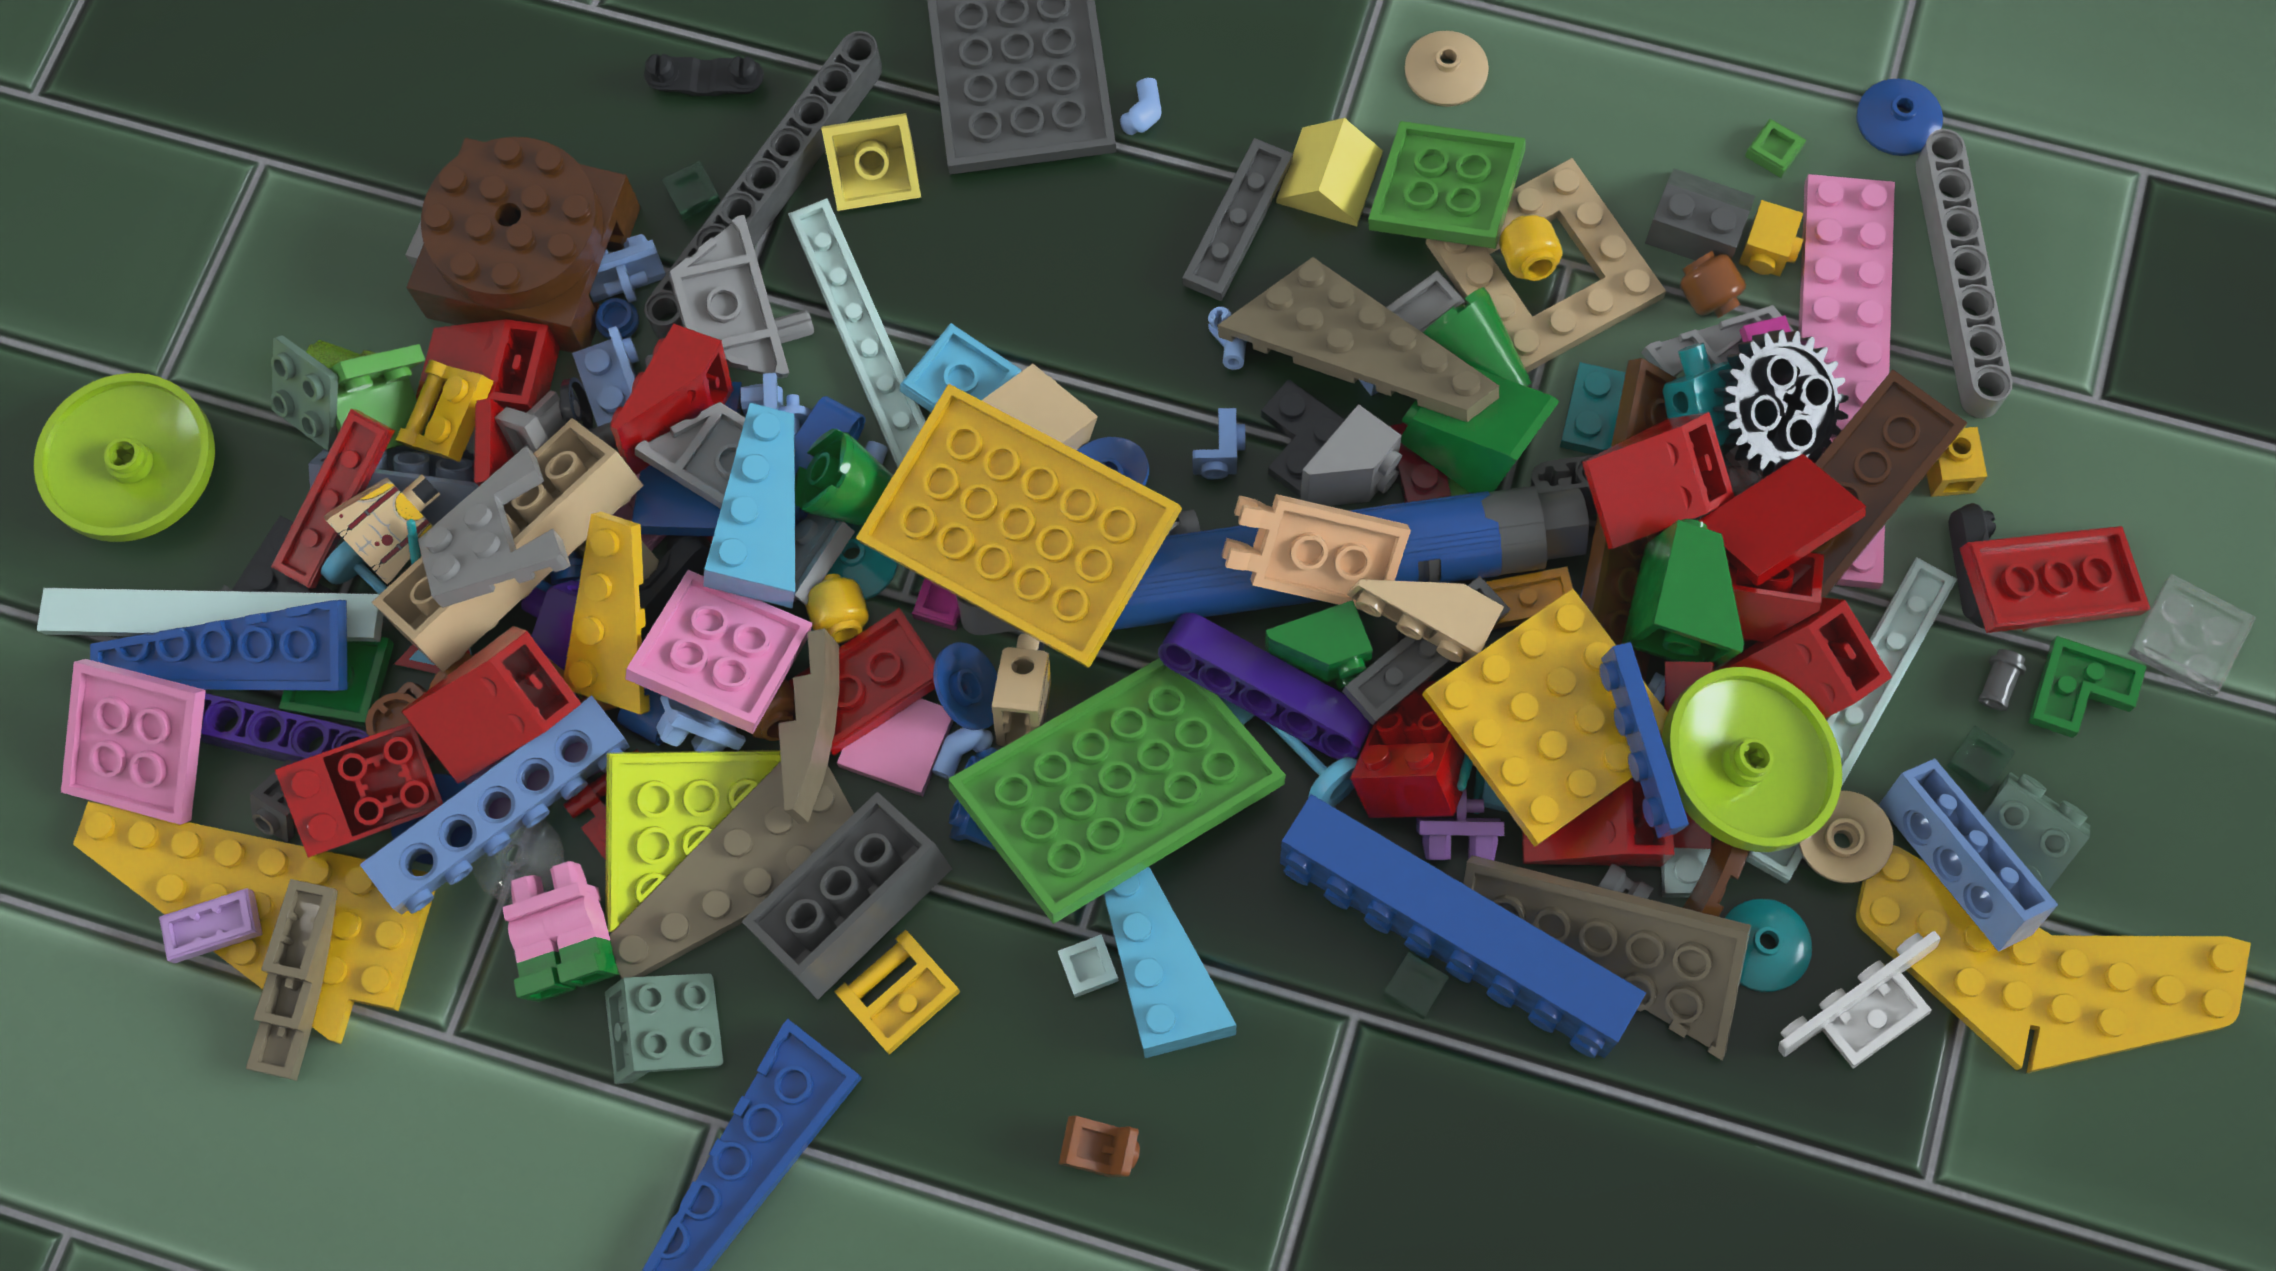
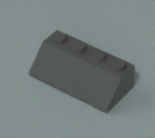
[741,792,952,1000]

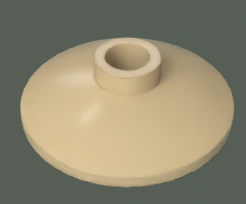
[1405,31,1489,107]
[1798,791,1894,883]

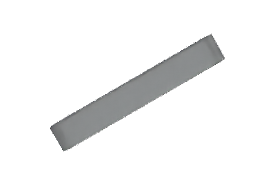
[1916,129,2013,419]

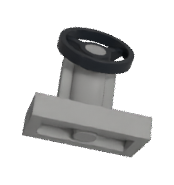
[495,377,593,455]

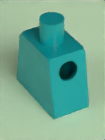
[1663,343,1757,446]

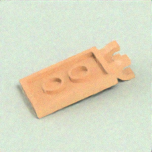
[1222,494,1411,610]

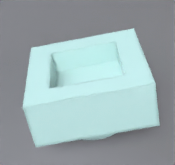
[1661,848,1711,897]
[1058,934,1119,998]

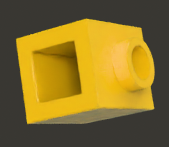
[1738,200,1803,277]
[1927,427,1988,497]

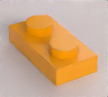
[1486,566,1573,630]

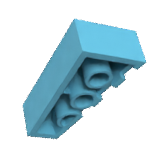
[703,403,795,608]
[1103,867,1237,1058]

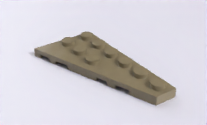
[1217,257,1499,422]
[609,762,854,978]
[1463,855,1751,1061]

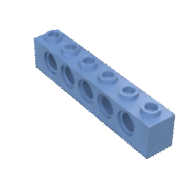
[360,695,630,915]

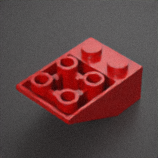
[416,319,560,413]
[611,324,733,475]
[1582,412,1735,549]
[1717,597,1892,718]
[401,626,582,784]
[1350,681,1465,818]
[275,722,443,858]
[1522,778,1675,867]

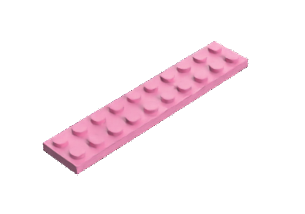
[1799,174,1895,589]

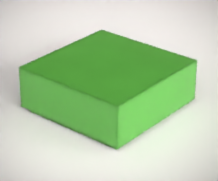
[1745,119,1806,178]

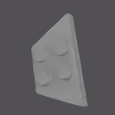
[669,215,789,378]
[635,402,795,509]

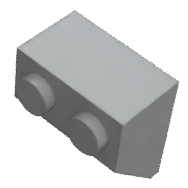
[1300,404,1402,506]

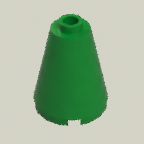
[1422,287,1532,387]
[795,428,893,527]

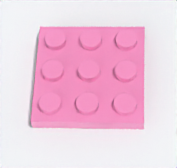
[625,570,812,734]
[61,659,206,825]

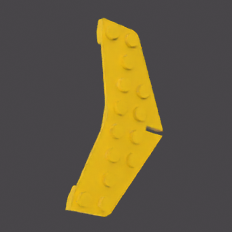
[1856,845,2251,1074]

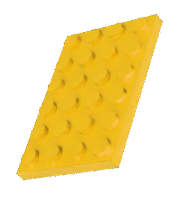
[856,384,1182,668]

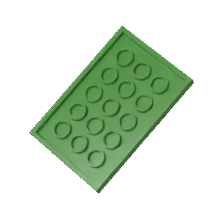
[948,658,1286,924]

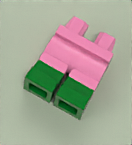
[502,861,619,1002]

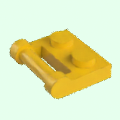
[395,360,494,462]
[834,930,960,1055]

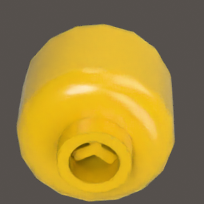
[1499,215,1563,281]
[805,574,869,644]

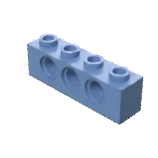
[1879,759,2058,952]

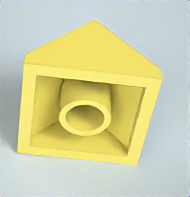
[821,113,921,211]
[1276,118,1383,227]

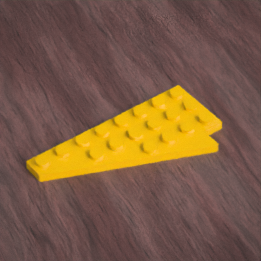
[73,801,435,1044]

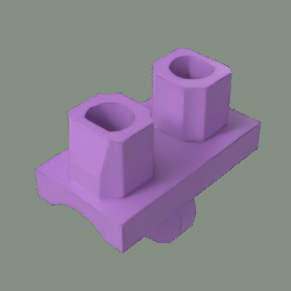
[1416,789,1504,861]

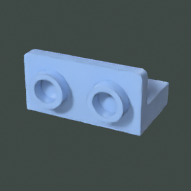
[572,326,640,426]

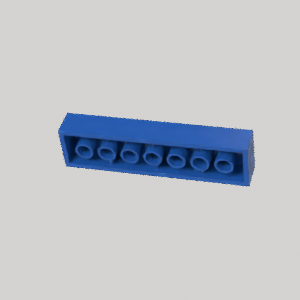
[1280,794,1646,1058]

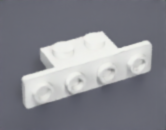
[1778,931,1941,1069]

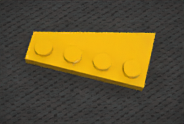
[563,511,650,715]

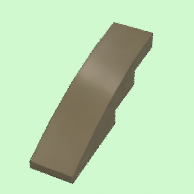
[778,628,840,824]
[246,879,338,1081]

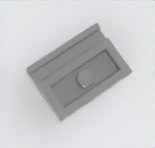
[794,514,855,605]

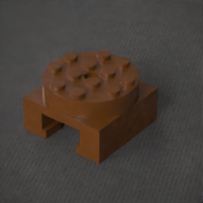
[406,137,641,353]

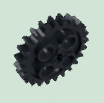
[1713,329,1849,476]

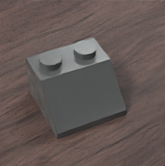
[1645,168,1755,261]

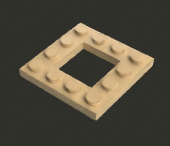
[1426,158,1666,373]

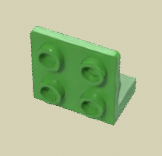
[329,344,426,450]

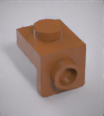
[1059,1116,1140,1177]

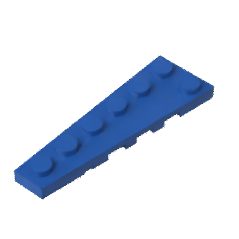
[90,600,348,691]
[642,1019,862,1271]

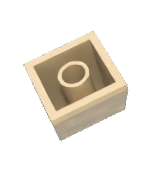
[981,364,1098,450]

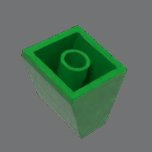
[1401,366,1560,493]
[1622,519,1744,669]

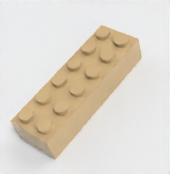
[372,418,644,672]

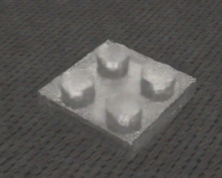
[2128,574,2256,698]

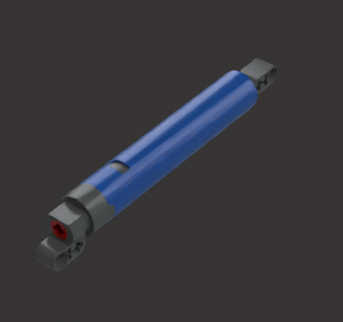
[956,455,1598,635]

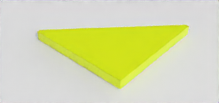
[605,750,781,932]

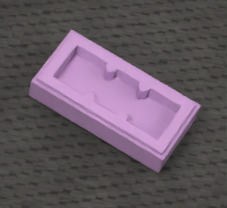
[159,888,263,963]

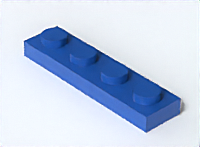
[1600,642,1689,838]

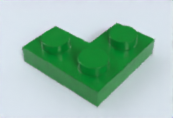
[2028,636,2147,738]

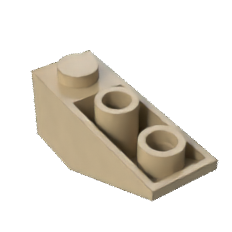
[1347,579,1504,662]

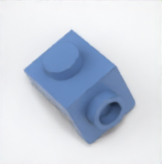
[1192,408,1245,479]

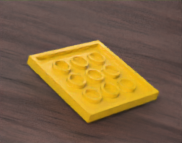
[1422,589,1668,847]

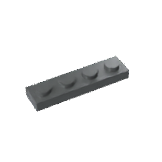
[1182,138,1293,301]
[1342,576,1511,726]

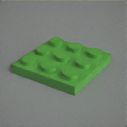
[1368,121,1526,249]

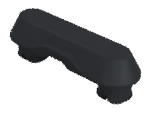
[644,54,764,96]
[1948,503,1996,628]
[639,535,710,633]

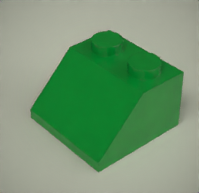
[1265,600,1373,693]

